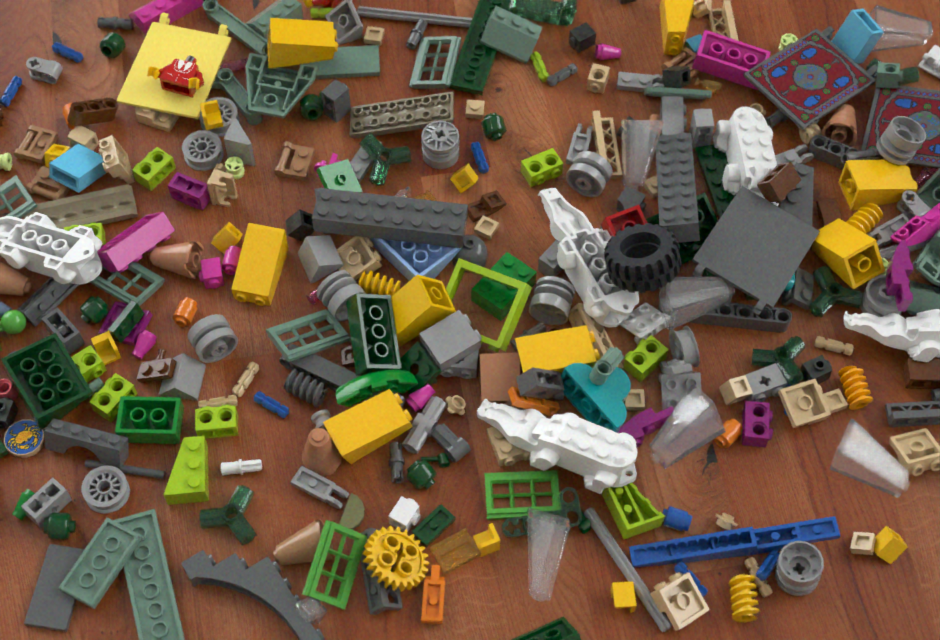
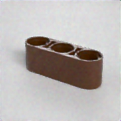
[67,98,119,126]

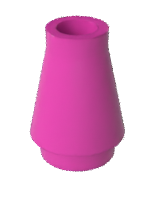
[595,43,621,60]
[132,330,157,360]
[406,384,435,412]

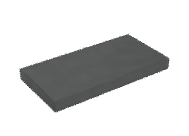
[24,544,85,632]

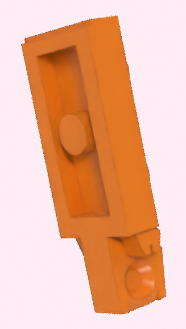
[508,386,560,416]
[421,565,445,624]

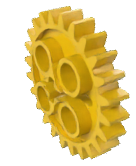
[363,526,429,592]

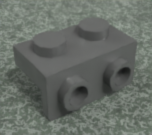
[781,267,814,310]

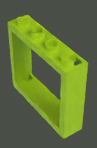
[446,258,532,352]

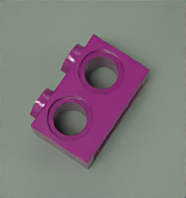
[168,172,211,211]
[742,401,773,447]

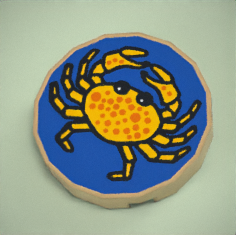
[4,419,45,458]

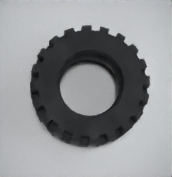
[604,223,681,293]

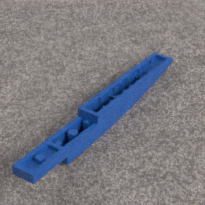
[629,516,840,567]

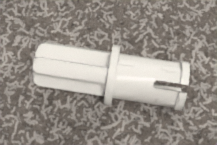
[221,459,262,476]

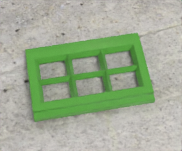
[484,470,561,520]
[303,520,367,610]

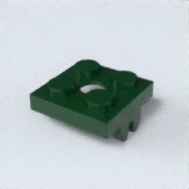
[400,342,442,394]

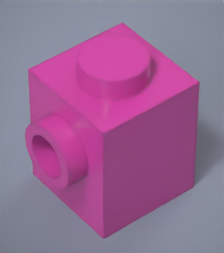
[199,257,225,289]

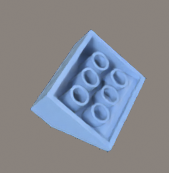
[370,238,461,281]

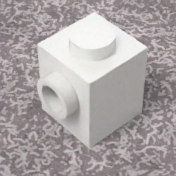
[389,496,421,533]

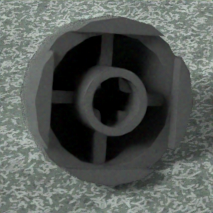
[452,235,488,273]

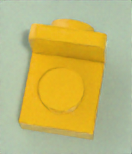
[44,144,71,168]

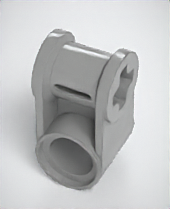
[26,57,63,84]
[896,190,931,220]

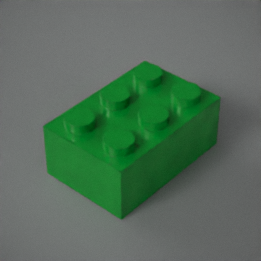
[471,252,537,321]
[115,396,184,444]

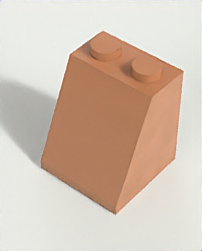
[479,353,520,405]

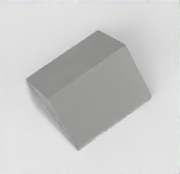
[326,0,363,45]
[224,118,256,166]
[298,235,344,284]
[159,353,206,401]

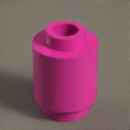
[221,246,242,275]

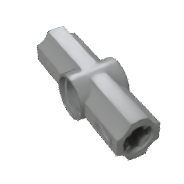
[402,396,446,454]

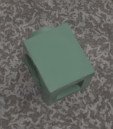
[876,62,903,88]

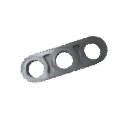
[808,135,859,170]

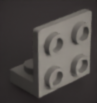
[658,371,702,414]

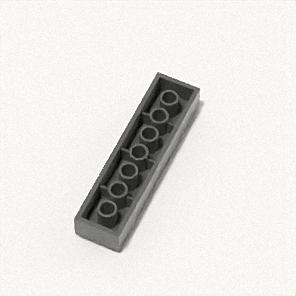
[655,133,700,243]
[312,188,468,248]

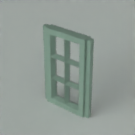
[409,36,461,89]
[644,86,712,100]
[0,175,38,218]
[90,262,165,306]
[266,309,350,362]

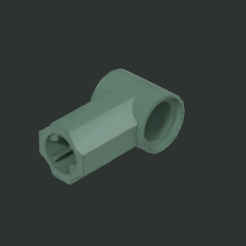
[589,347,624,385]

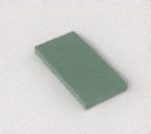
[310,45,380,79]
[58,517,142,609]

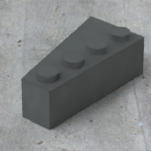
[780,162,814,226]

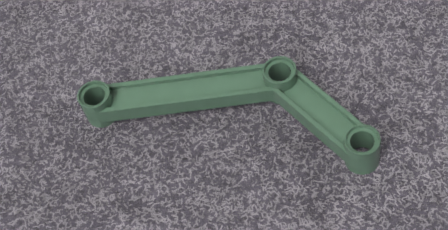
[203,0,268,59]
[211,68,263,125]

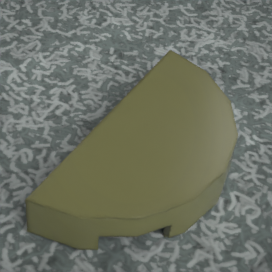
[339,493,365,530]

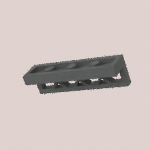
[17,277,80,327]
[885,401,940,427]
[360,528,403,615]

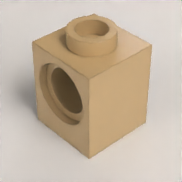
[586,63,610,94]
[67,126,99,151]
[719,375,753,405]

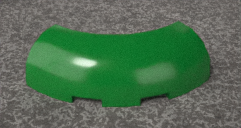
[335,370,418,407]

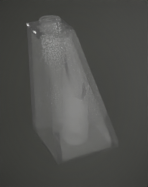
[869,5,933,52]
[621,120,664,190]
[659,277,735,330]
[649,384,726,469]
[829,419,911,498]
[527,508,570,601]

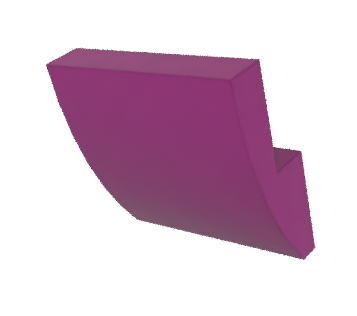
[98,301,153,346]

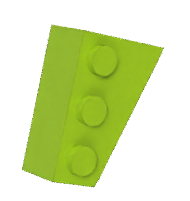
[164,436,209,505]
[601,483,665,540]

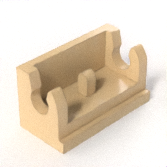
[207,169,238,207]

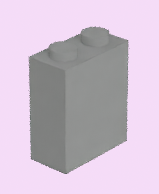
[419,310,482,371]

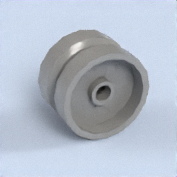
[566,151,613,197]
[860,275,902,317]
[187,314,238,363]

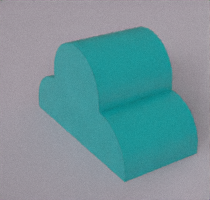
[561,363,631,433]

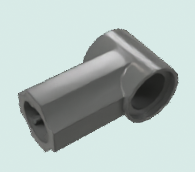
[431,423,471,463]

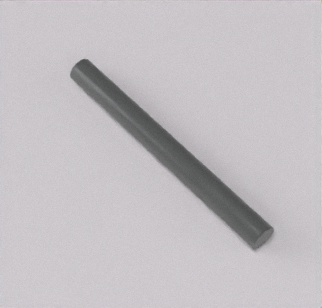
[85,459,166,479]

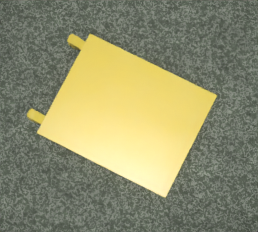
[116,13,231,119]

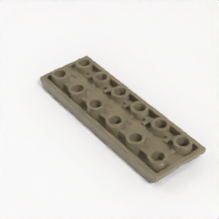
[350,91,454,138]
[23,185,138,230]

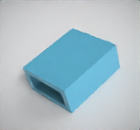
[832,8,884,64]
[49,143,106,193]

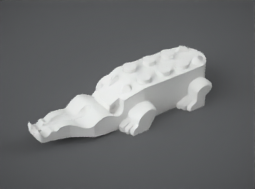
[713,107,778,206]
[538,188,639,328]
[0,212,103,284]
[844,309,940,362]
[477,399,638,494]

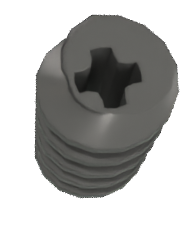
[284,369,328,407]

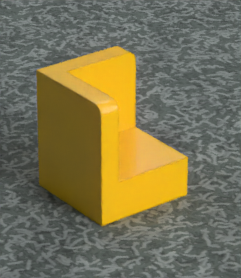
[199,100,224,130]
[450,163,479,193]
[211,222,243,255]
[91,331,121,365]
[473,523,500,557]
[874,526,908,564]
[610,581,636,613]

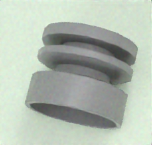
[876,116,926,165]
[421,120,459,169]
[316,270,366,321]
[529,276,575,325]
[775,541,824,596]

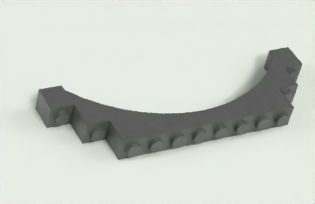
[181,550,325,640]

